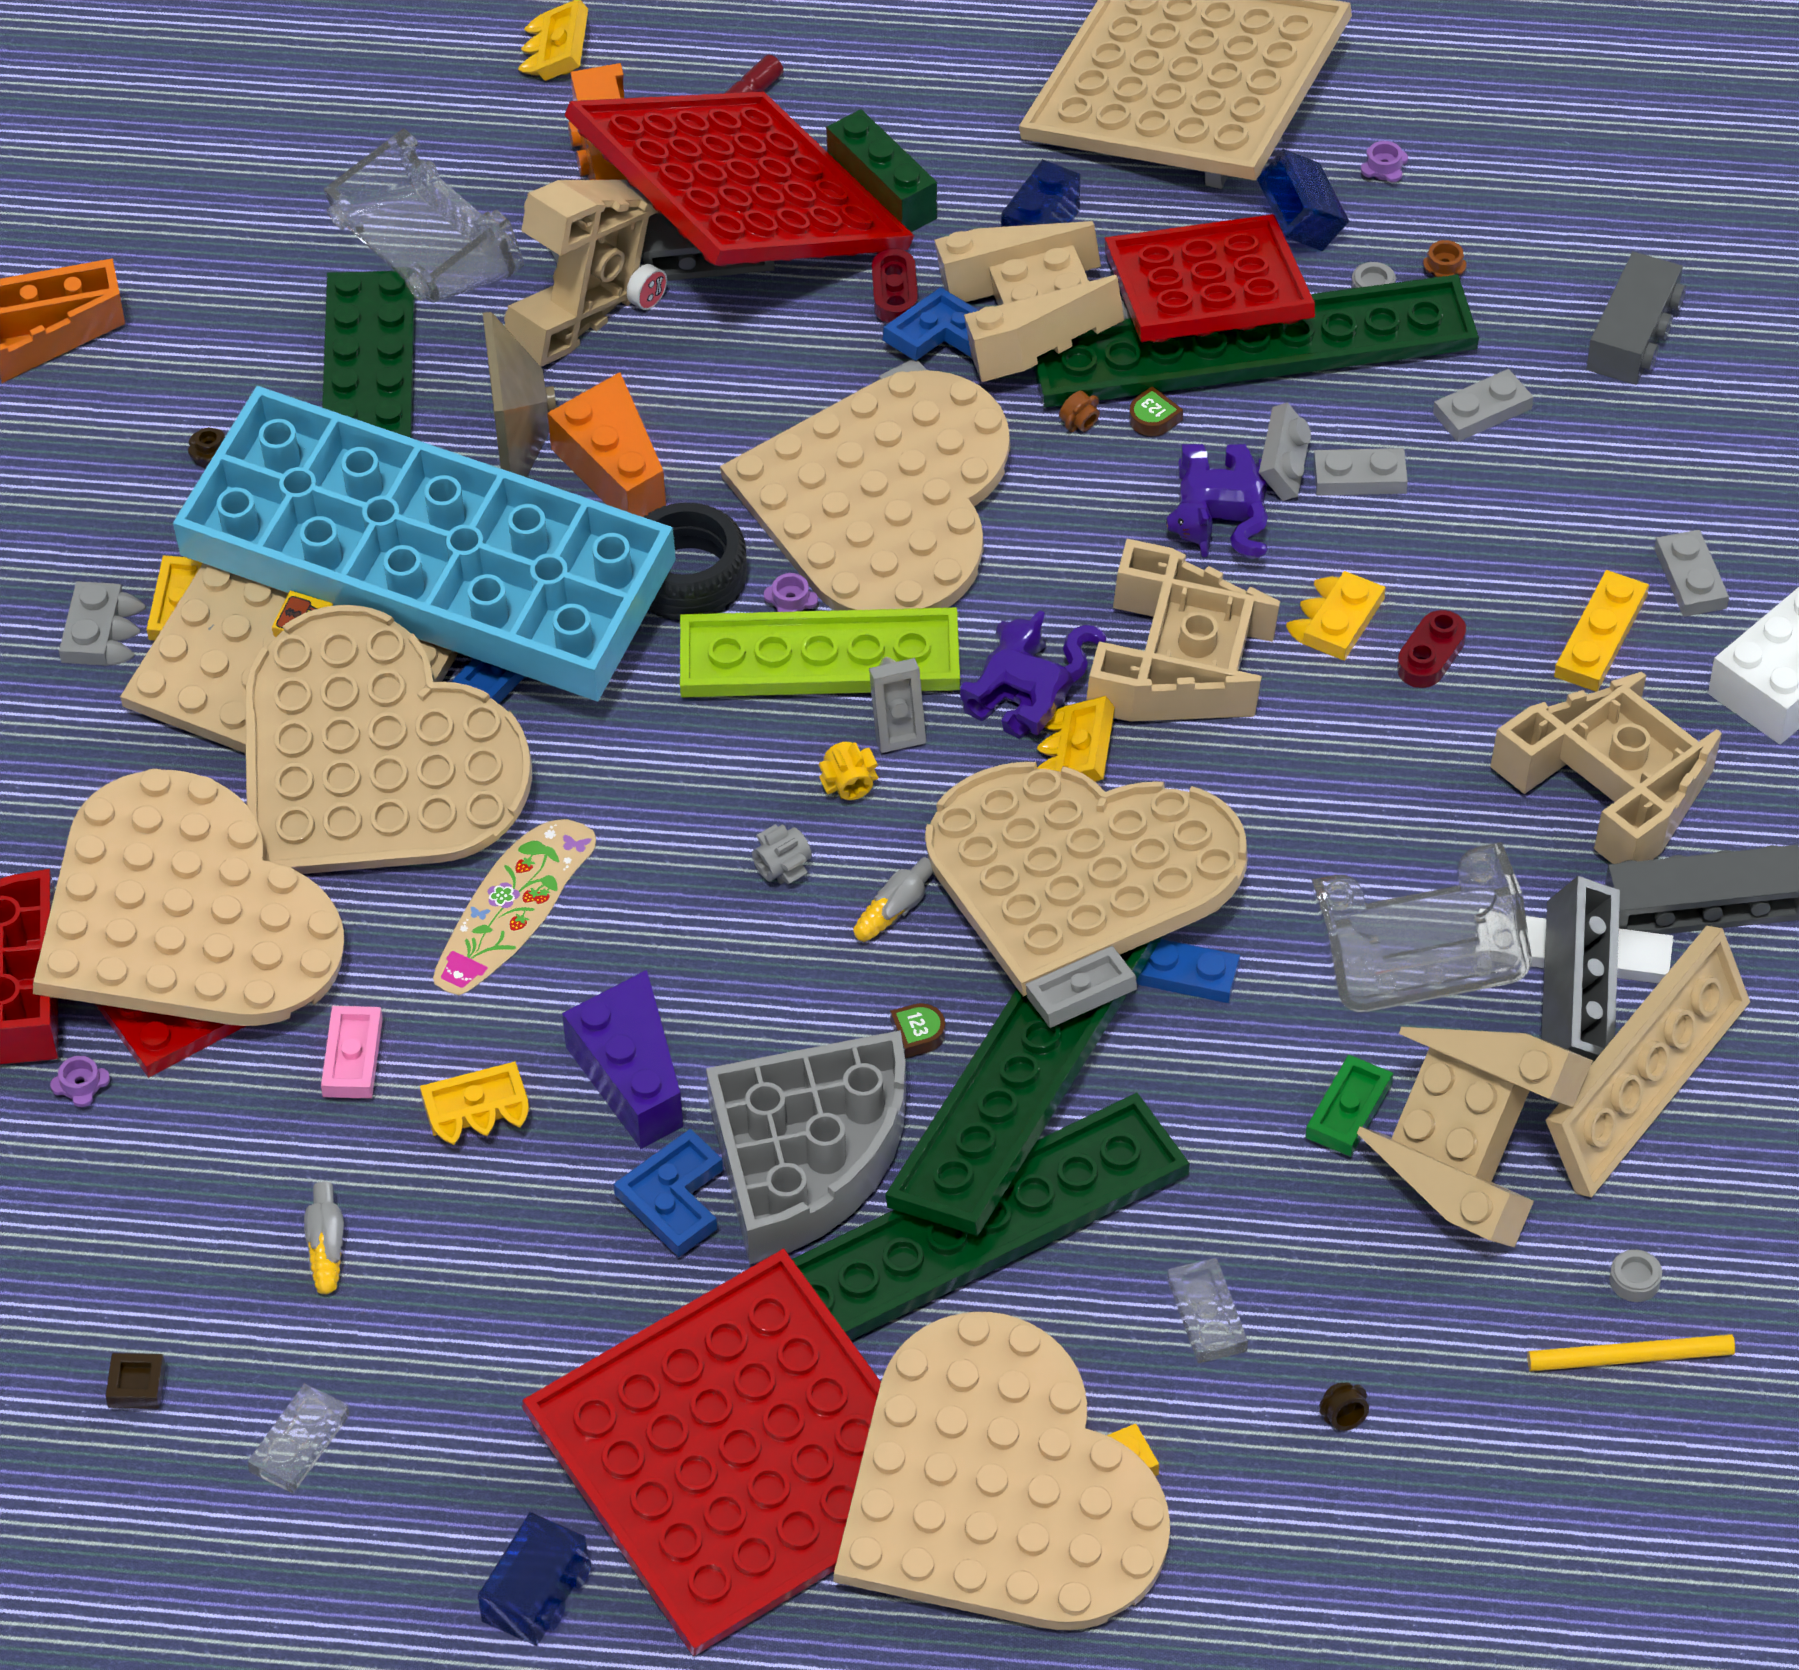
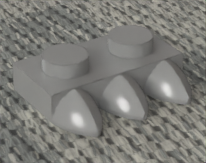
[59,581,146,666]

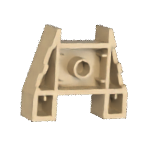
[504,180,658,367]
[934,221,1124,382]
[1086,539,1280,721]
[1490,672,1722,864]
[1357,1027,1593,1248]

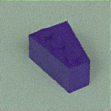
[562,970,683,1149]

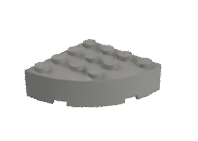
[706,1030,906,1264]

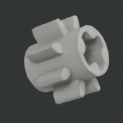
[752,824,812,885]

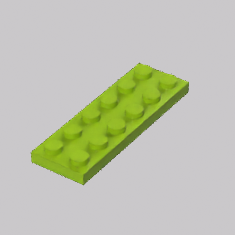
[680,607,960,697]

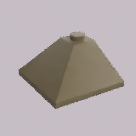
[483,312,556,477]

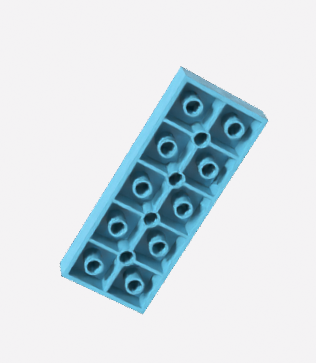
[173,386,676,702]

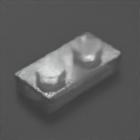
[1167,1258,1248,1364]
[247,1383,350,1494]

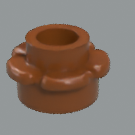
[1423,240,1467,277]
[1059,391,1100,432]

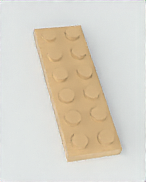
[1545,926,1750,1198]

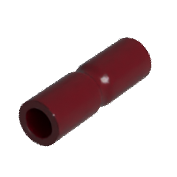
[725,54,784,93]

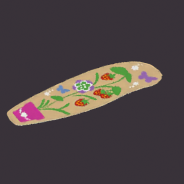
[433,819,596,995]

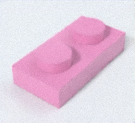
[321,1006,383,1099]

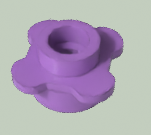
[1361,141,1408,182]
[764,573,818,612]
[50,1056,110,1107]

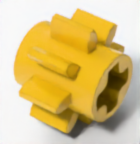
[818,742,879,800]

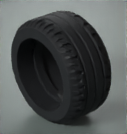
[644,502,747,621]

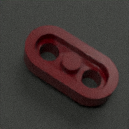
[872,249,918,323]
[1397,610,1466,688]

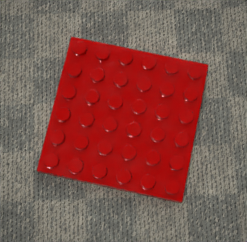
[564,91,915,266]
[522,1248,881,1657]

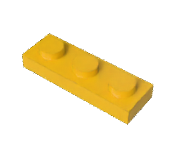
[1554,570,1649,692]

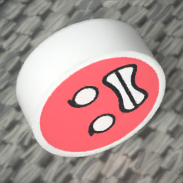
[627,264,667,310]

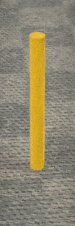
[1527,1334,1735,1372]

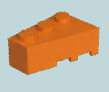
[568,63,627,180]
[0,258,125,383]
[547,372,666,517]

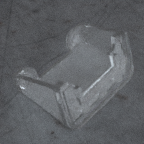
[323,128,524,303]
[1312,842,1532,1012]

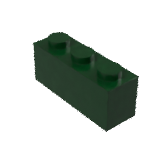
[826,109,937,232]

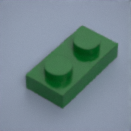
[1305,1054,1393,1157]

